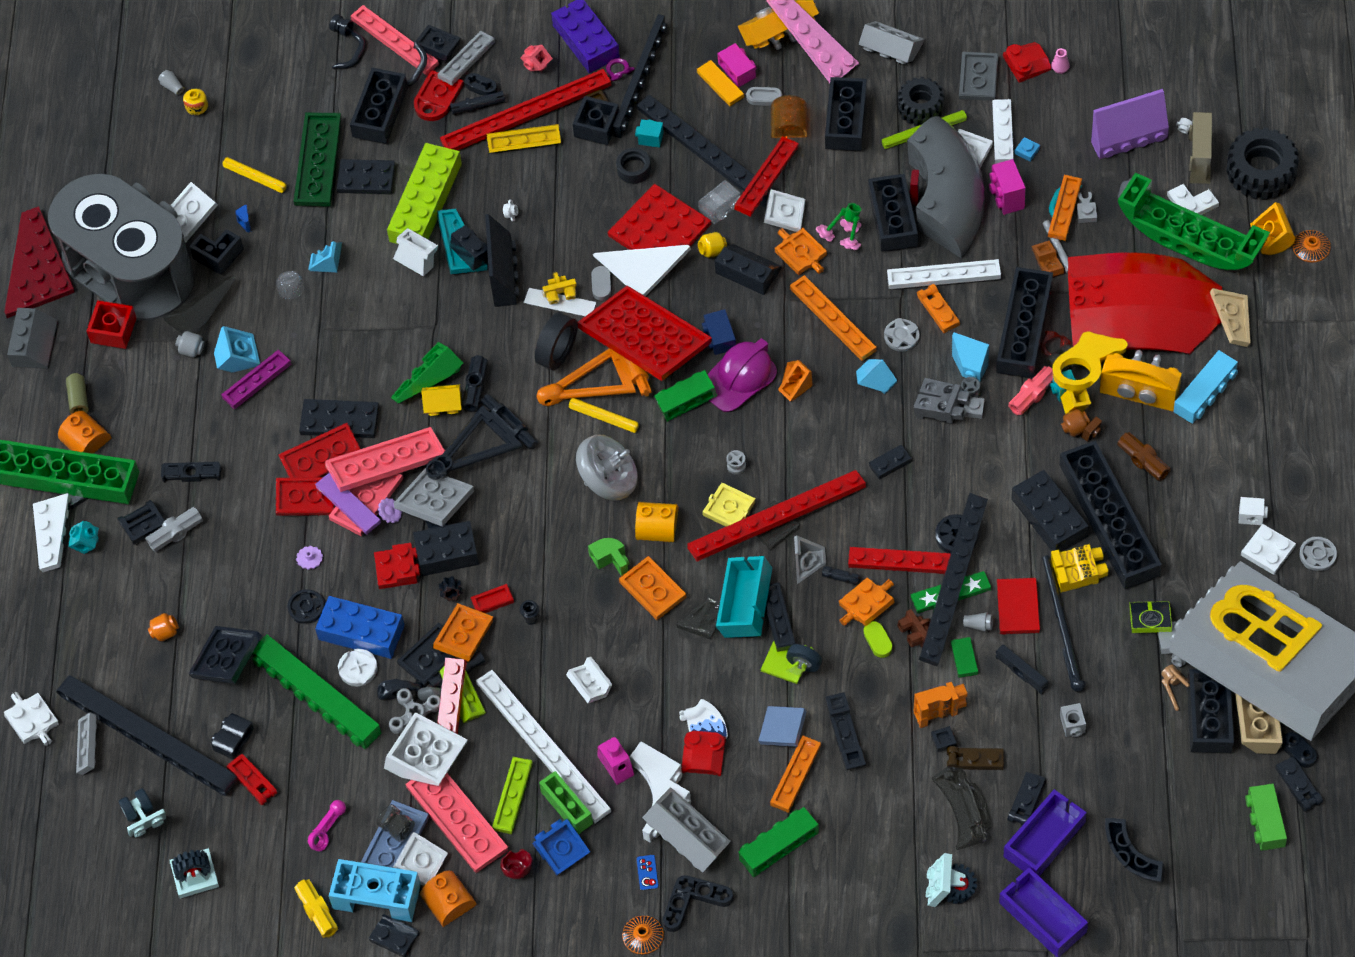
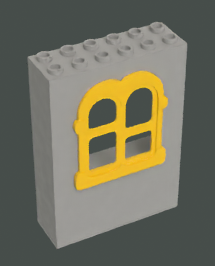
[1169,561,1355,741]

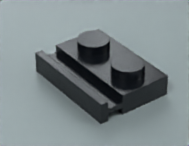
[369,914,420,957]

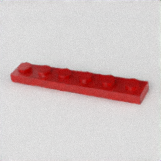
[734,136,799,217]
[848,547,950,574]

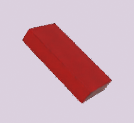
[471,584,514,613]

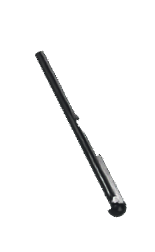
[1042,555,1086,692]

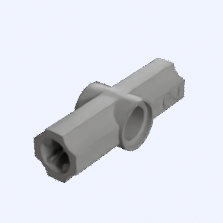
[145,507,203,552]

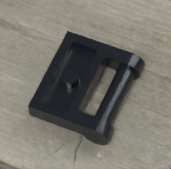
[117,500,165,545]

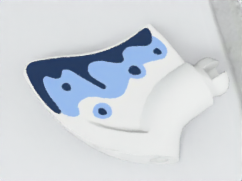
[679,699,728,739]

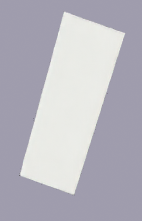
[524,288,596,316]

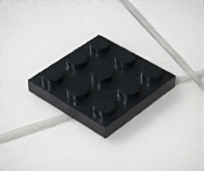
[188,626,262,684]

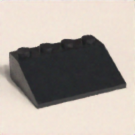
[485,214,520,307]

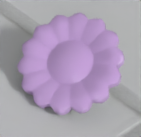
[378,498,402,523]
[296,546,323,570]

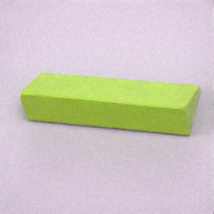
[440,667,486,723]

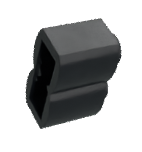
[211,713,254,760]

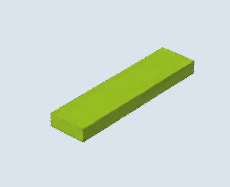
[492,757,533,834]

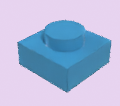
[1015,137,1040,162]

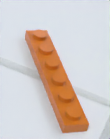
[790,275,876,361]

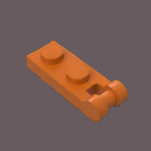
[917,284,960,333]

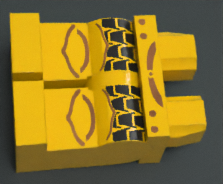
[1051,544,1108,592]

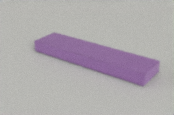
[315,473,381,535]

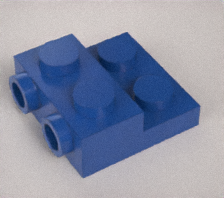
[532,819,590,876]

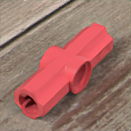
[1008,366,1053,415]

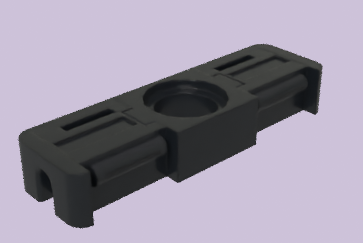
[161,462,221,483]
[995,644,1048,694]

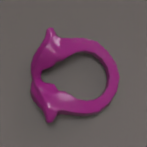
[606,58,635,81]

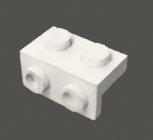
[566,657,612,703]

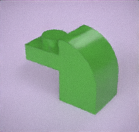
[588,538,629,576]

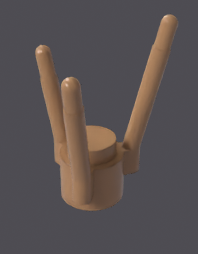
[1161,665,1190,711]

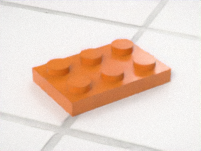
[619,556,687,620]
[433,603,493,661]

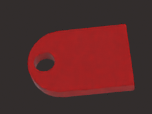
[414,70,464,121]

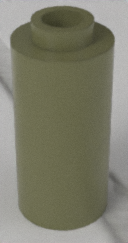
[66,373,89,414]

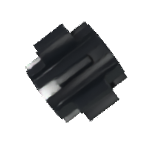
[438,576,463,601]

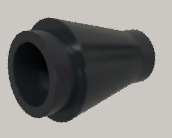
[519,600,539,625]

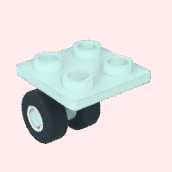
[119,788,166,838]

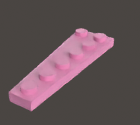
[766,0,858,83]

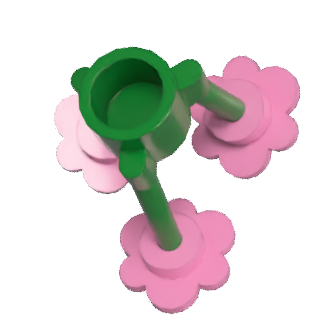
[816,203,861,250]

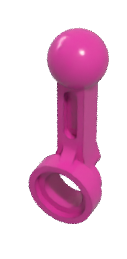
[308,800,346,851]

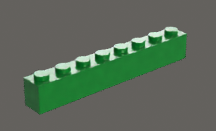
[252,634,382,749]

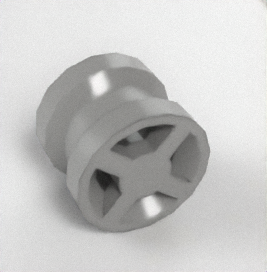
[726,450,746,474]

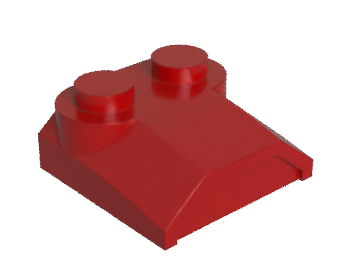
[1003,42,1051,83]
[681,731,726,776]

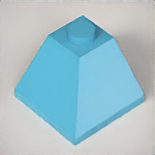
[214,326,260,372]
[952,332,989,382]

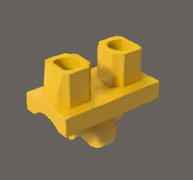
[542,272,576,305]

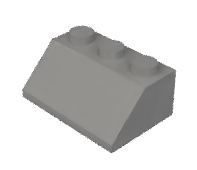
[859,21,925,64]

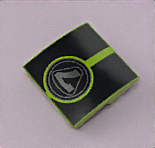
[1129,601,1172,633]

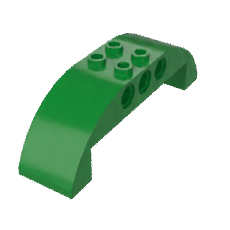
[1118,173,1270,270]

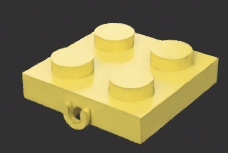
[703,483,755,526]

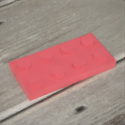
[329,473,403,536]

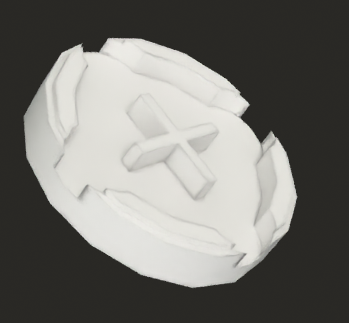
[338,649,378,687]

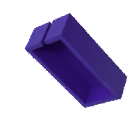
[551,0,620,74]
[1003,789,1087,876]
[999,867,1088,957]

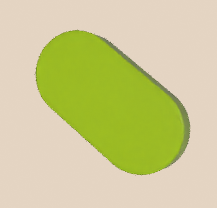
[864,622,892,658]

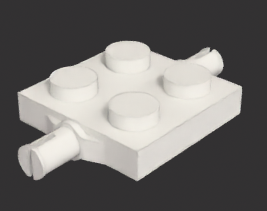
[4,692,59,746]

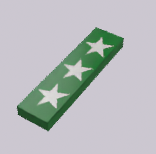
[911,571,991,614]

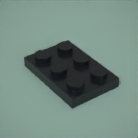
[337,159,395,195]

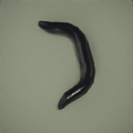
[332,30,366,69]
[407,40,427,86]

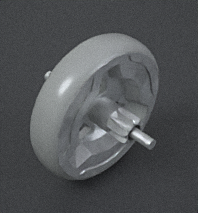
[576,435,638,501]

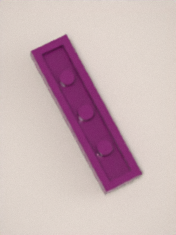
[221,349,291,410]

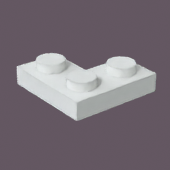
[1167,184,1219,215]

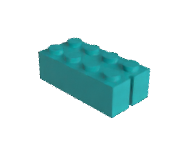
[716,556,772,638]

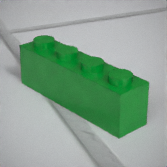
[738,807,819,878]

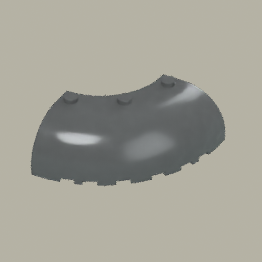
[907,116,985,258]

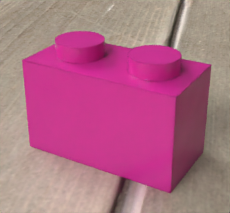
[717,43,757,87]

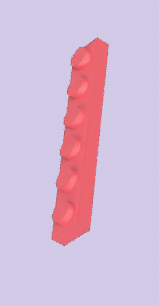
[351,5,439,76]

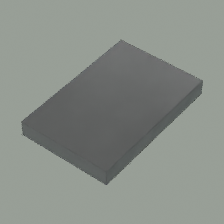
[959,52,998,101]

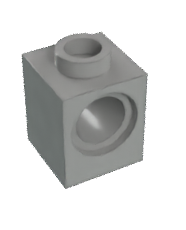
[1060,703,1086,737]

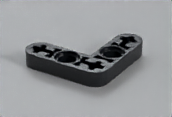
[663,875,733,932]

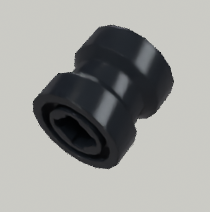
[329,14,354,37]

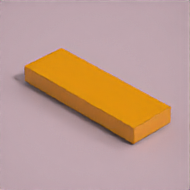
[697,60,744,106]

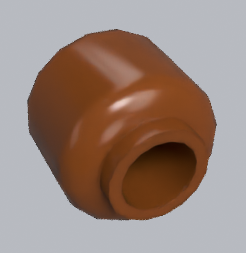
[1061,409,1090,437]

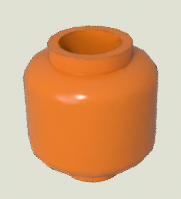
[148,613,179,642]

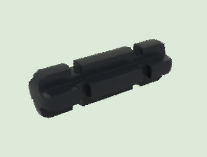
[822,566,860,585]

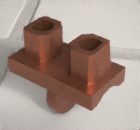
[897,609,931,648]

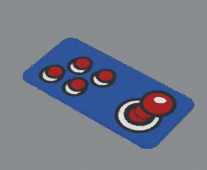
[637,855,658,890]

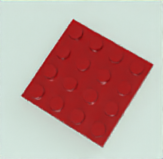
[608,184,711,250]

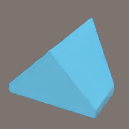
[308,241,342,272]
[856,359,897,394]

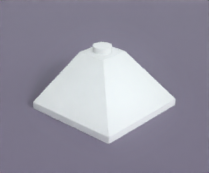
[384,712,467,786]

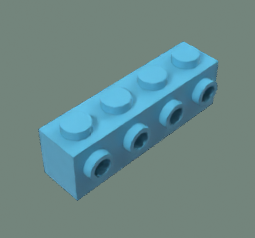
[1174,350,1238,424]

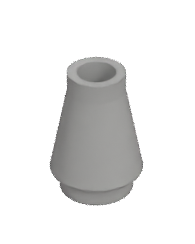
[158,70,184,95]
[963,612,993,632]

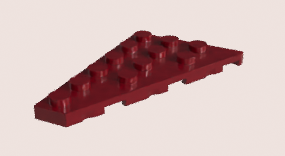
[4,206,75,318]

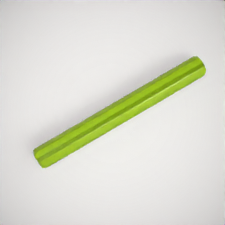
[881,110,967,149]

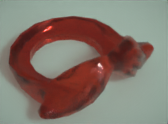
[1041,331,1071,357]

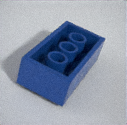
[315,596,405,659]

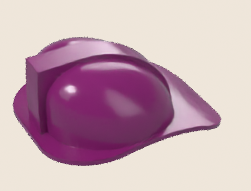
[708,338,777,412]

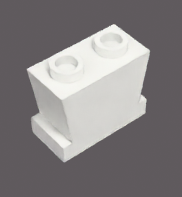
[393,228,438,276]

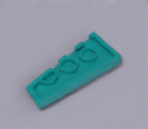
[437,209,487,274]

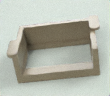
[1189,112,1212,184]

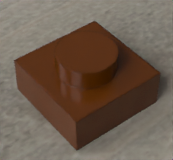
[1082,417,1102,442]

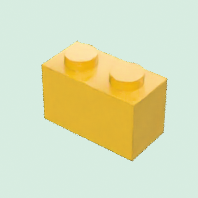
[421,384,462,416]

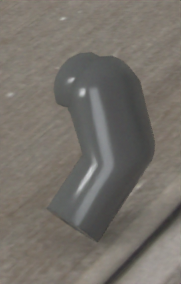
[418,687,442,701]

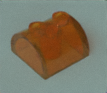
[771,95,807,138]

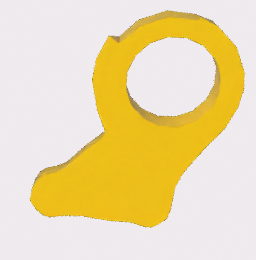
[1052,331,1128,391]

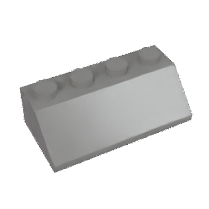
[642,787,731,872]

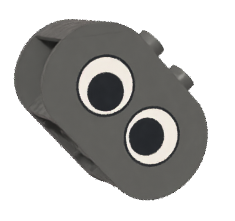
[48,174,194,320]

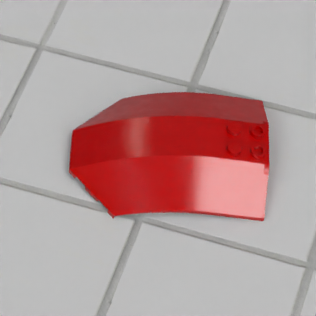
[1068,253,1222,355]

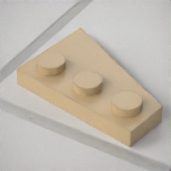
[1210,288,1250,347]

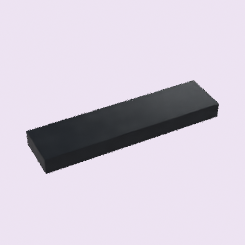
[766,582,796,652]

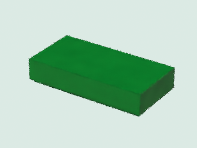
[951,637,978,678]

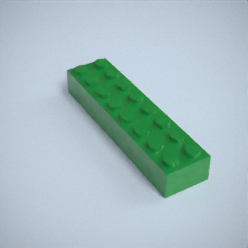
[0,440,140,504]

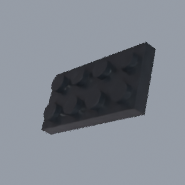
[299,399,379,438]

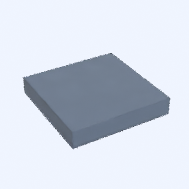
[759,706,807,746]

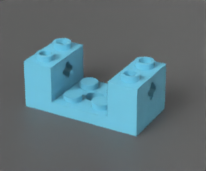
[329,859,421,922]

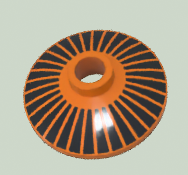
[1293,230,1330,263]
[622,916,663,955]

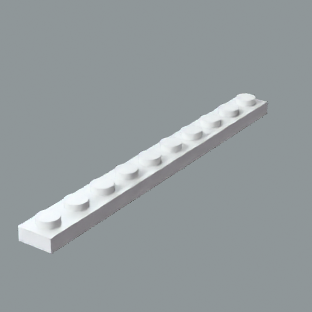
[476,670,611,823]

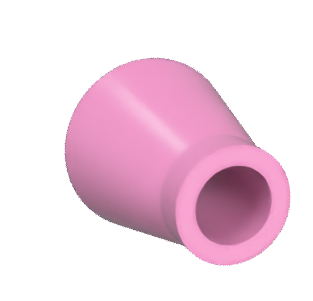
[1051,48,1070,74]

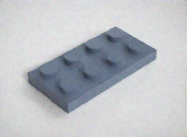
[360,800,429,868]

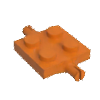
[775,228,827,275]
[839,578,895,626]

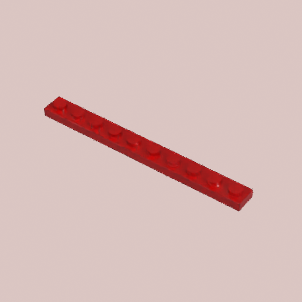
[440,69,611,151]
[687,470,866,561]

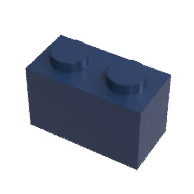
[701,309,736,355]

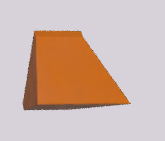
[778,360,812,401]

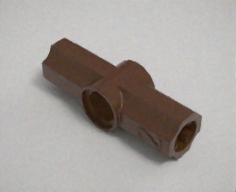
[1117,432,1170,481]

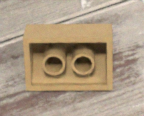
[1236,694,1282,754]

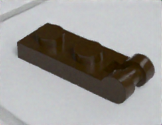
[947,746,1003,770]

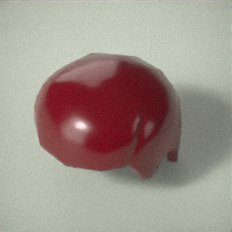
[500,849,533,879]

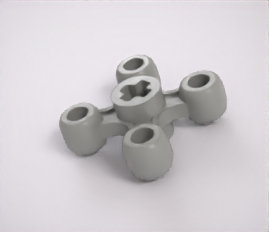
[389,688,440,734]

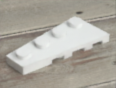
[33,493,71,572]

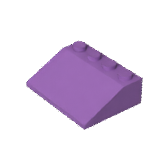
[1091,89,1169,159]

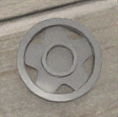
[884,318,919,352]
[1299,537,1337,571]

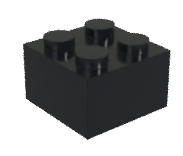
[572,96,619,145]

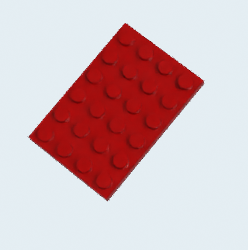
[578,285,712,381]

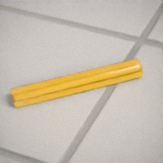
[222,157,287,193]
[569,398,639,433]

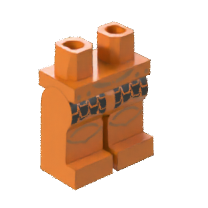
[913,682,967,728]

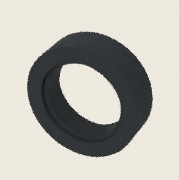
[535,312,578,371]

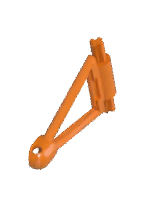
[536,348,652,406]

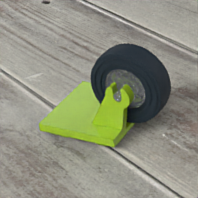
[761,641,822,684]

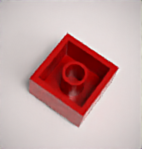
[87,300,137,349]

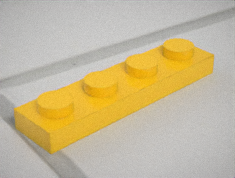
[487,124,561,153]

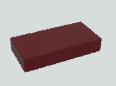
[910,170,919,206]

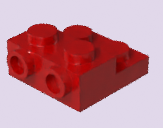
[374,543,420,589]

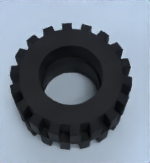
[898,77,944,126]

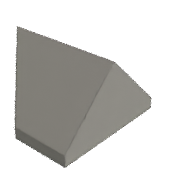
[794,536,826,584]

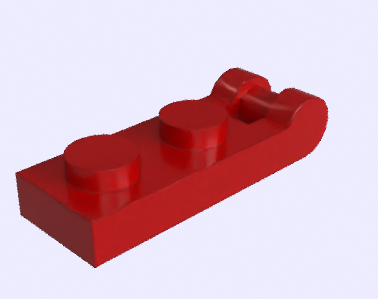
[227,754,278,805]

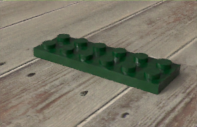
[293,112,342,206]

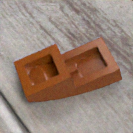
[1032,241,1064,277]

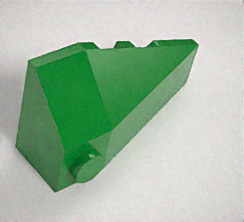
[391,342,463,403]

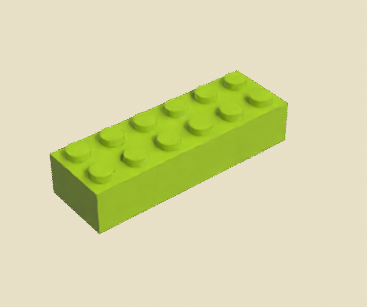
[387,143,462,244]

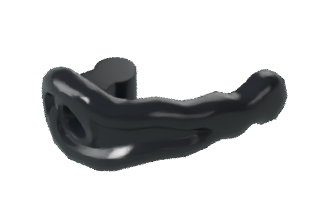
[377,678,423,700]

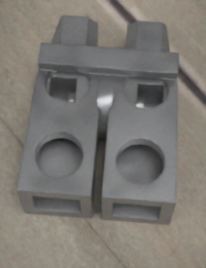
[913,378,971,423]

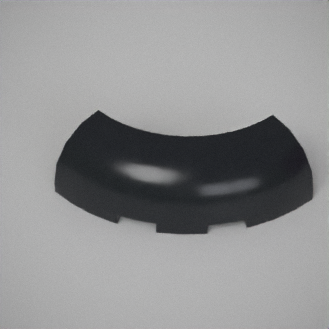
[1105,818,1165,883]

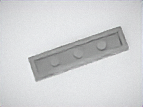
[438,31,495,85]

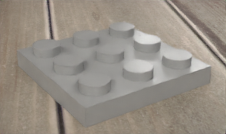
[394,468,474,527]

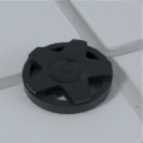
[287,589,324,623]

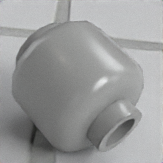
[175,331,204,358]

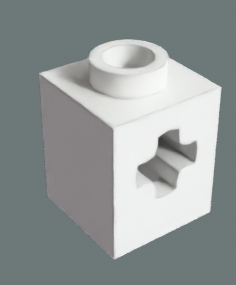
[1239,497,1268,525]

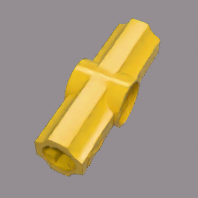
[294,879,338,938]

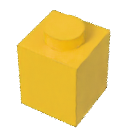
[1060,389,1091,414]

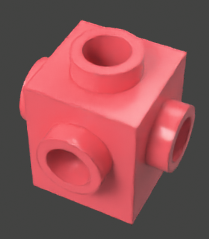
[521,45,553,71]

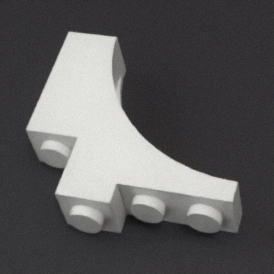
[630,742,691,842]

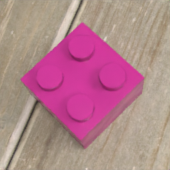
[989,159,1025,215]

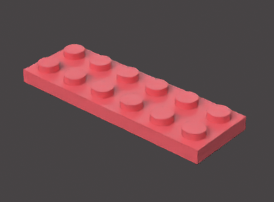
[325,427,445,492]
[406,773,509,873]

